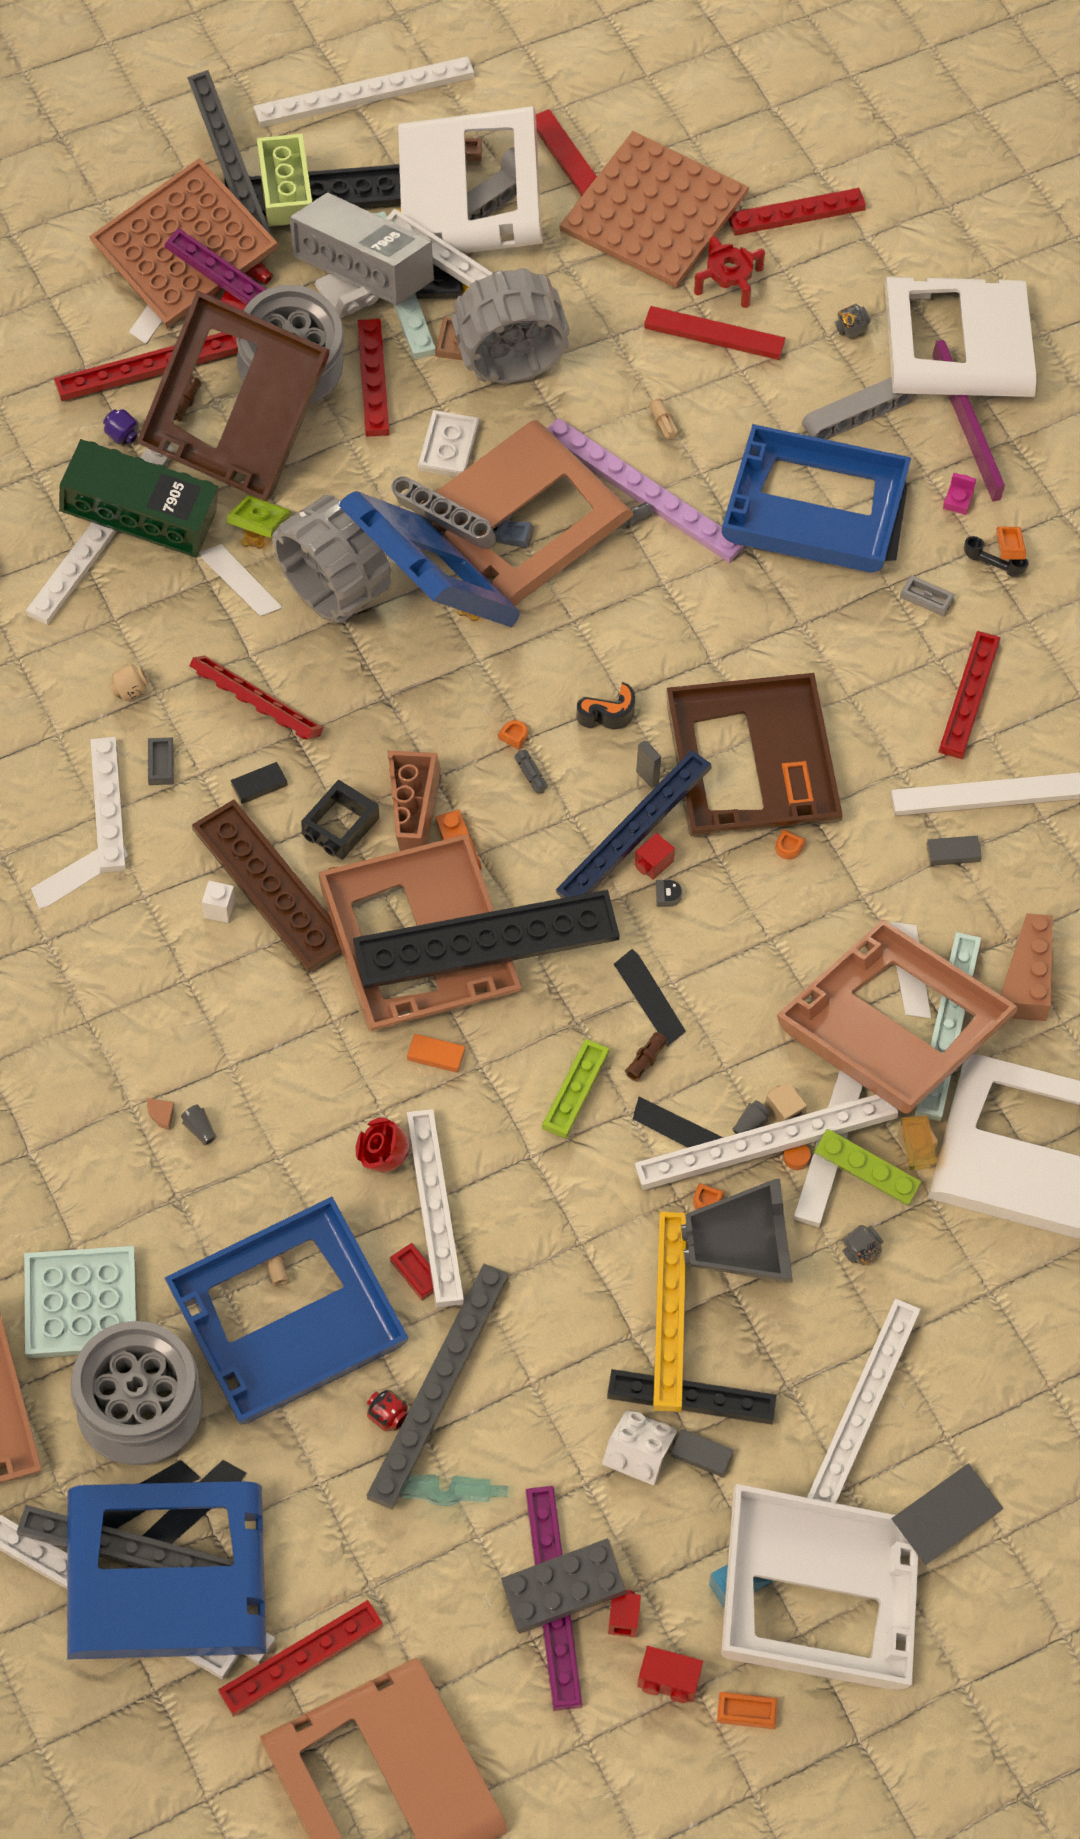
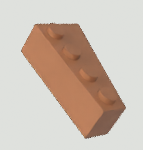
[387,750,441,851]
[1000,913,1053,1021]

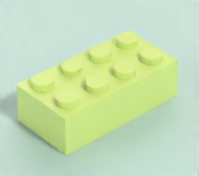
[257,134,312,226]

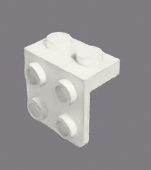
[315,274,379,319]
[602,1410,677,1486]

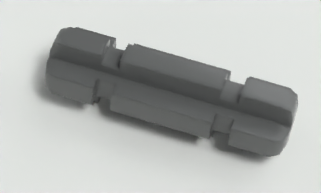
[515,750,548,793]

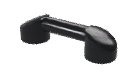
[964,536,1029,576]

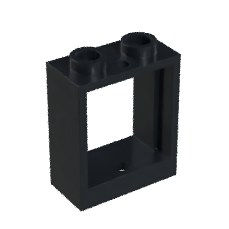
[301,779,380,860]

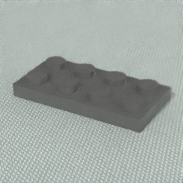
[501,1538,627,1634]

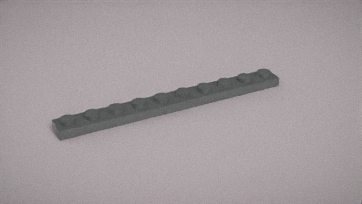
[187,70,271,235]
[367,1263,508,1510]

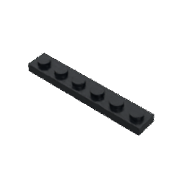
[607,1369,777,1425]

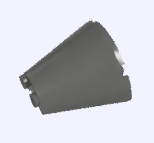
[681,1178,793,1283]

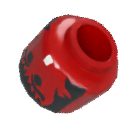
[367,1390,408,1432]

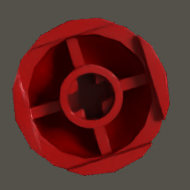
[355,1117,409,1173]

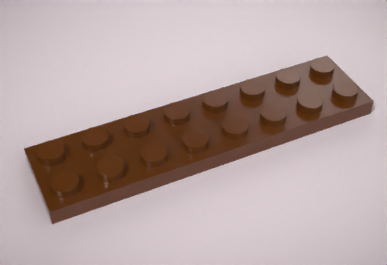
[192,799,342,973]

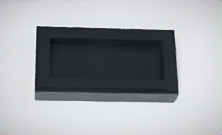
[231,762,288,804]

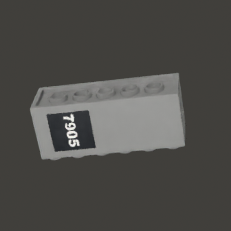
[290,192,434,306]

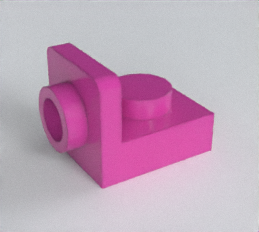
[943,473,976,515]

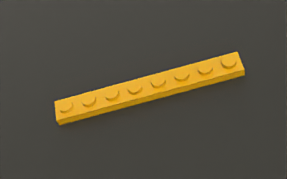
[653,1212,687,1412]

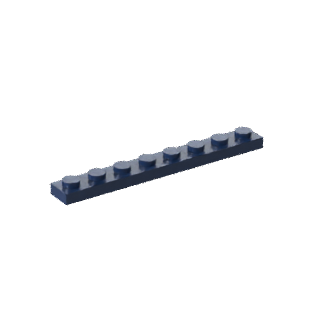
[556,750,712,898]

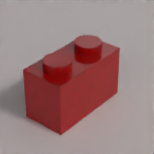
[637,1645,703,1703]

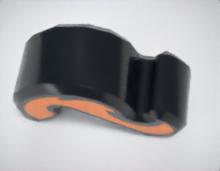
[576,682,636,729]

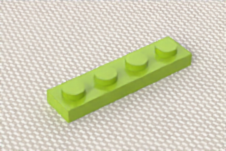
[542,1039,609,1139]
[813,1128,921,1206]

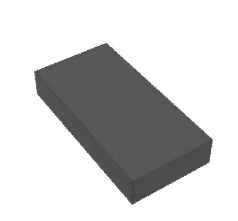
[148,737,174,785]
[636,740,661,789]
[926,836,982,866]
[671,1429,733,1478]

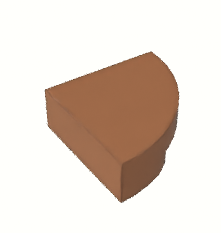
[147,1098,174,1130]

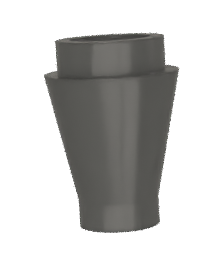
[732,1100,771,1134]
[181,1104,217,1146]

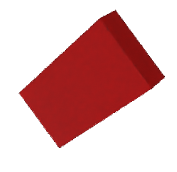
[390,1243,434,1301]

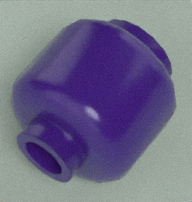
[103,409,139,445]

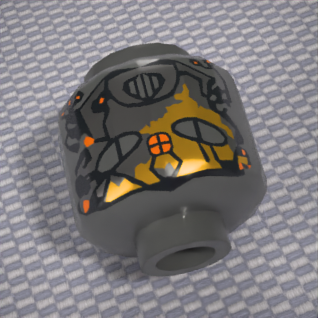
[835,304,871,338]
[842,1225,884,1265]

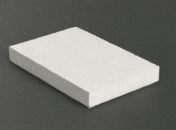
[418,410,479,477]

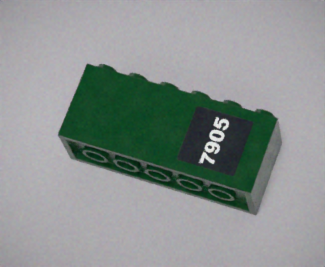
[59,439,218,558]

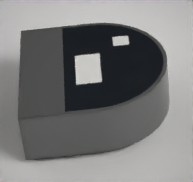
[655,880,682,907]

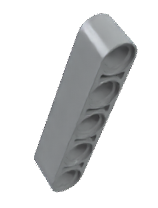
[802,377,913,440]
[391,476,496,549]

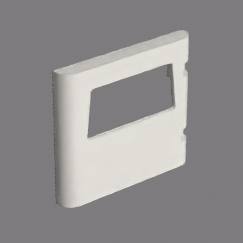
[398,106,543,253]
[884,277,1036,397]
[927,1054,1080,1239]
[721,1484,918,1690]

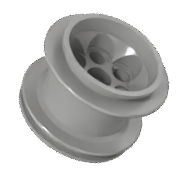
[236,285,344,405]
[71,1321,203,1465]

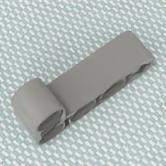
[467,147,517,221]

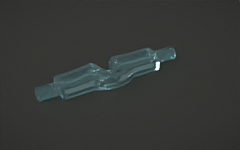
[400,1474,508,1506]

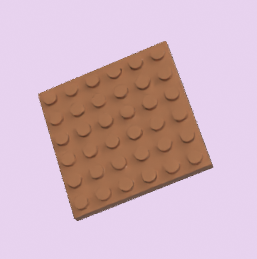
[560,131,749,289]
[89,158,279,328]

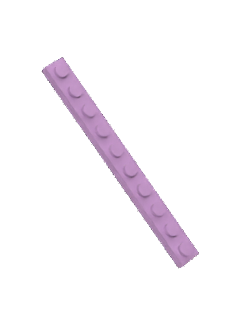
[547,418,744,563]

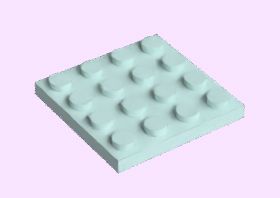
[24,1246,137,1359]

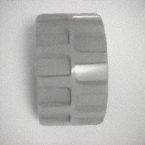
[451,268,570,385]
[272,495,392,623]

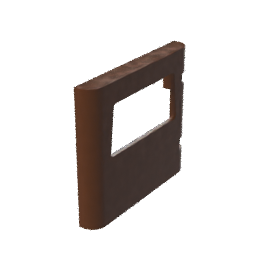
[136,291,330,501]
[666,673,843,836]

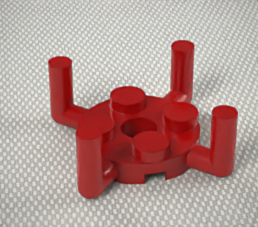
[694,236,765,308]

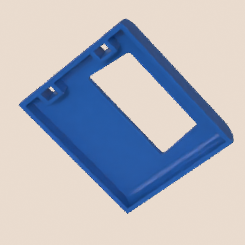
[721,424,911,572]
[338,491,520,628]
[164,1196,408,1425]
[67,1481,266,1660]

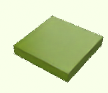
[226,495,291,538]

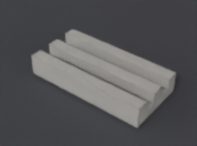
[900,575,955,617]

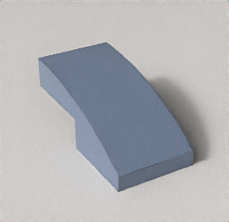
[493,519,534,547]

